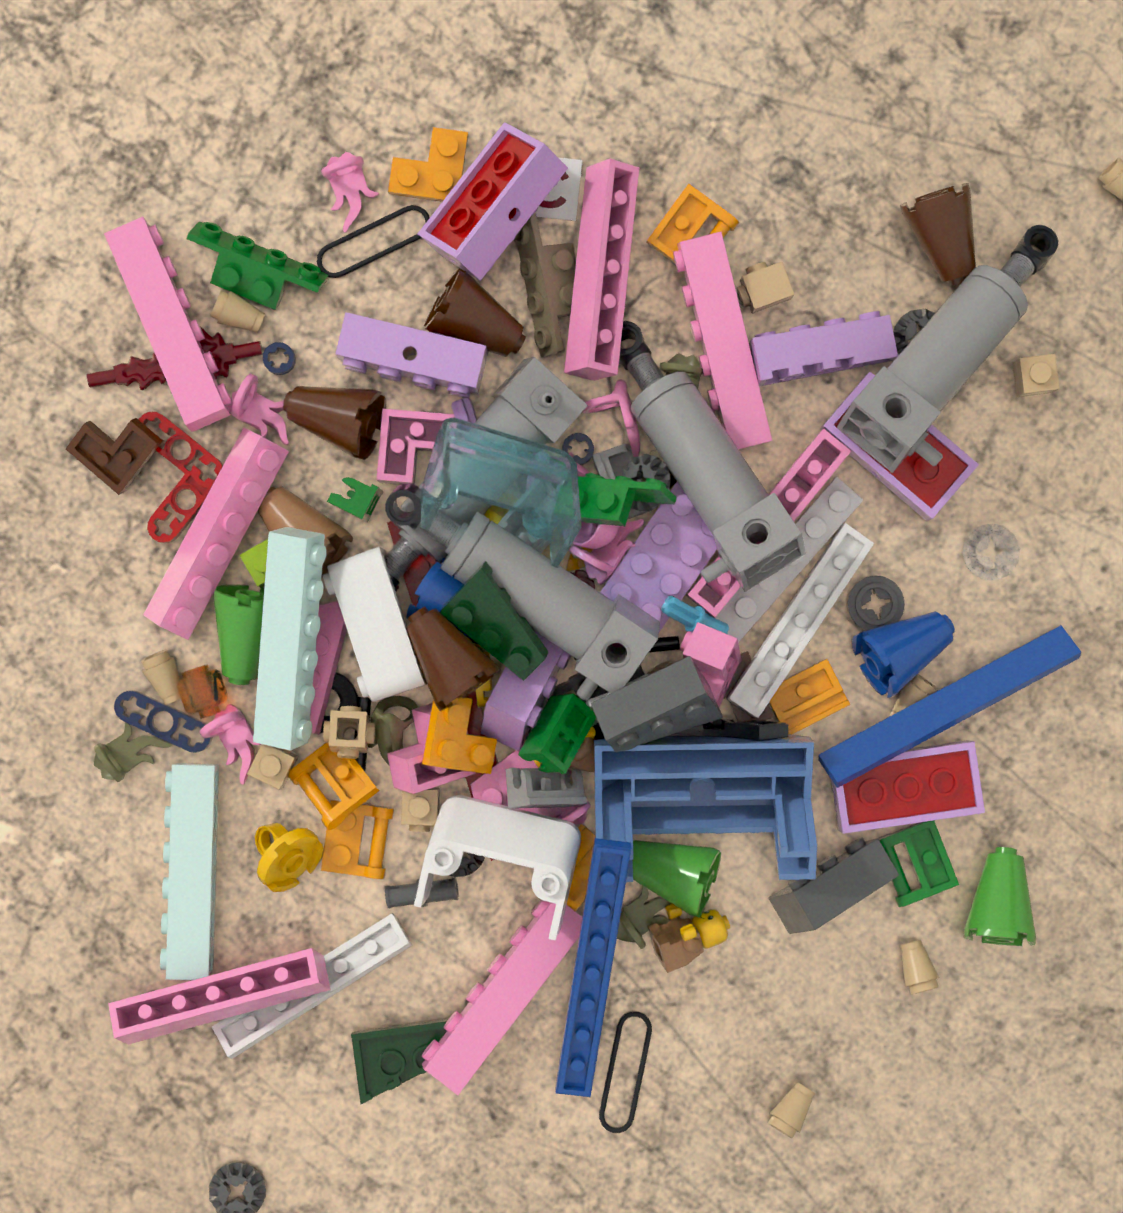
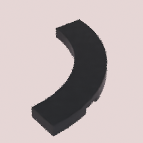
[592,719,788,740]

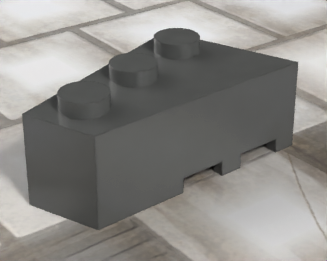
[591,656,723,752]
[768,837,899,934]

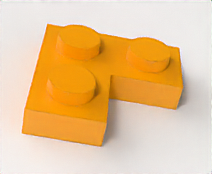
[388,127,468,202]
[422,697,497,774]

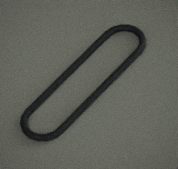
[317,205,430,278]
[599,1012,652,1133]

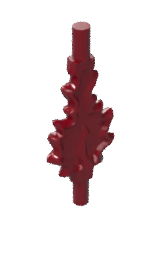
[87,326,263,394]

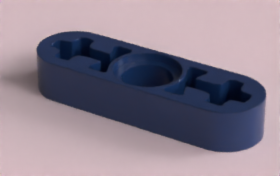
[114,691,213,753]

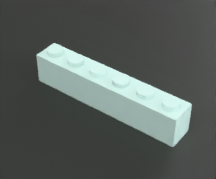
[253,527,326,751]
[160,763,219,980]

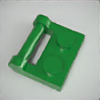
[878,820,959,907]

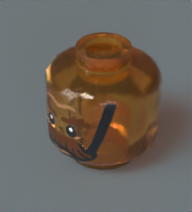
[177,664,228,719]

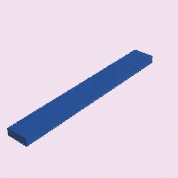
[818,625,1081,788]
[555,838,632,1097]

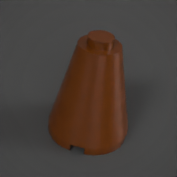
[900,183,976,286]
[424,268,526,357]
[283,386,386,460]
[406,606,500,712]

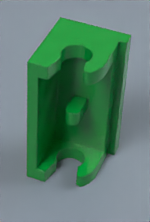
[327,477,383,523]
[518,694,596,774]

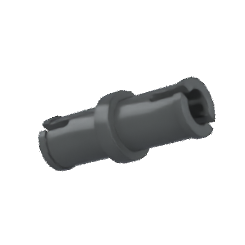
[385,877,459,908]

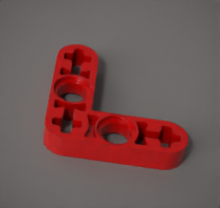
[139,411,223,543]

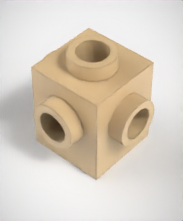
[323,706,375,759]

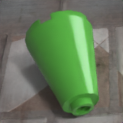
[213,585,264,685]
[632,840,721,917]
[964,847,1036,946]

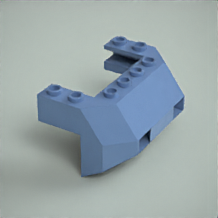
[594,734,817,882]

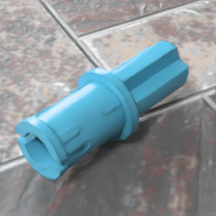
[661,596,729,634]

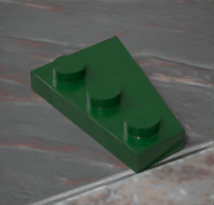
[440,561,549,681]
[351,1019,448,1104]

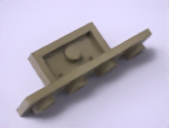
[514,212,576,357]

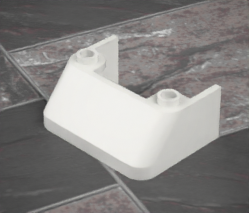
[323,546,427,702]
[414,795,581,940]

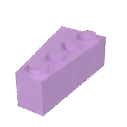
[749,311,898,387]
[481,632,571,751]

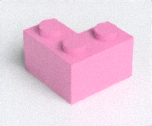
[376,409,456,485]
[680,622,741,723]
[387,703,476,794]

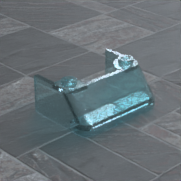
[421,418,582,568]

